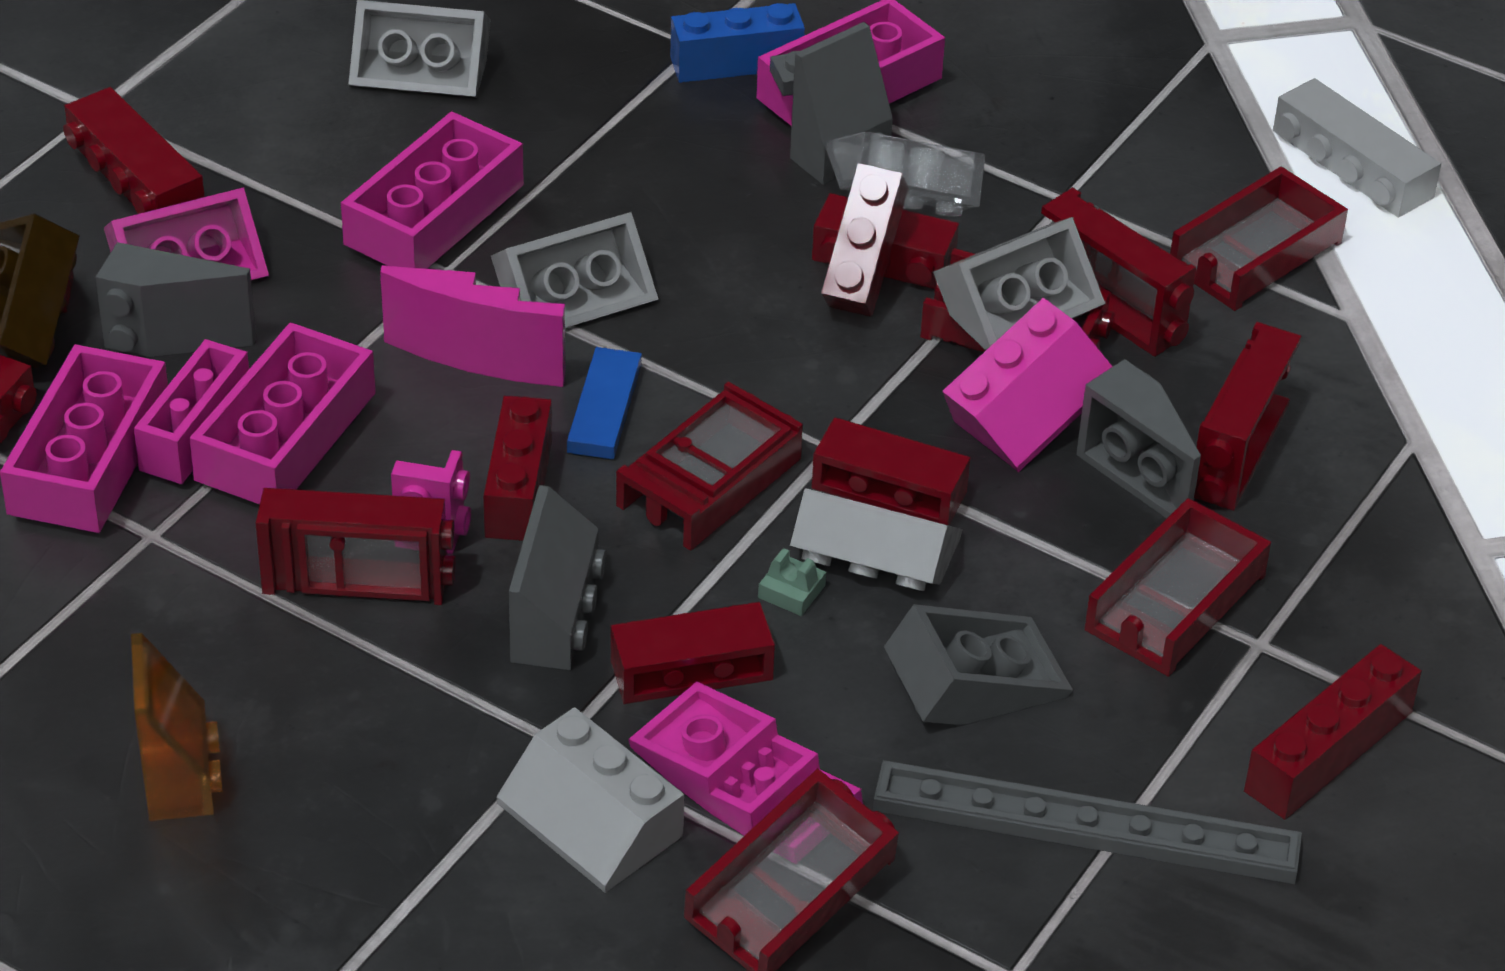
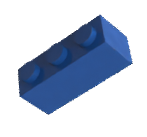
[670,3,805,83]

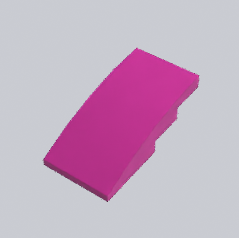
[380,265,565,387]
[629,682,863,866]

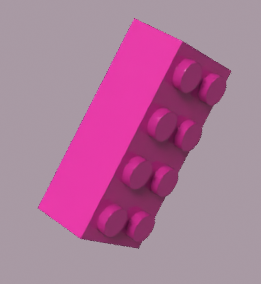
[756,0,945,126]
[341,111,524,269]
[189,322,376,504]
[0,344,168,533]

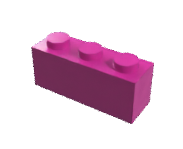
[134,339,249,484]

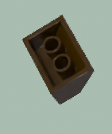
[0,213,80,368]

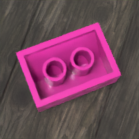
[104,187,269,281]
[942,297,1113,472]

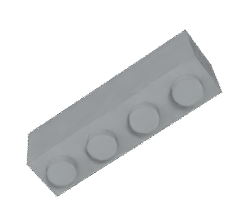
[1273,78,1442,218]

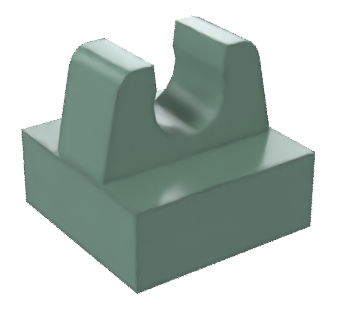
[758,548,826,616]

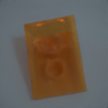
[131,633,223,821]

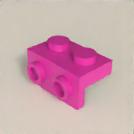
[391,450,471,554]

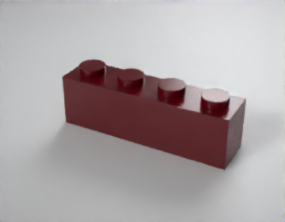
[63,87,205,214]
[1244,644,1422,820]

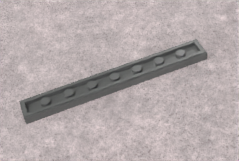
[873,760,1302,884]

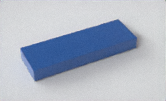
[567,347,642,459]

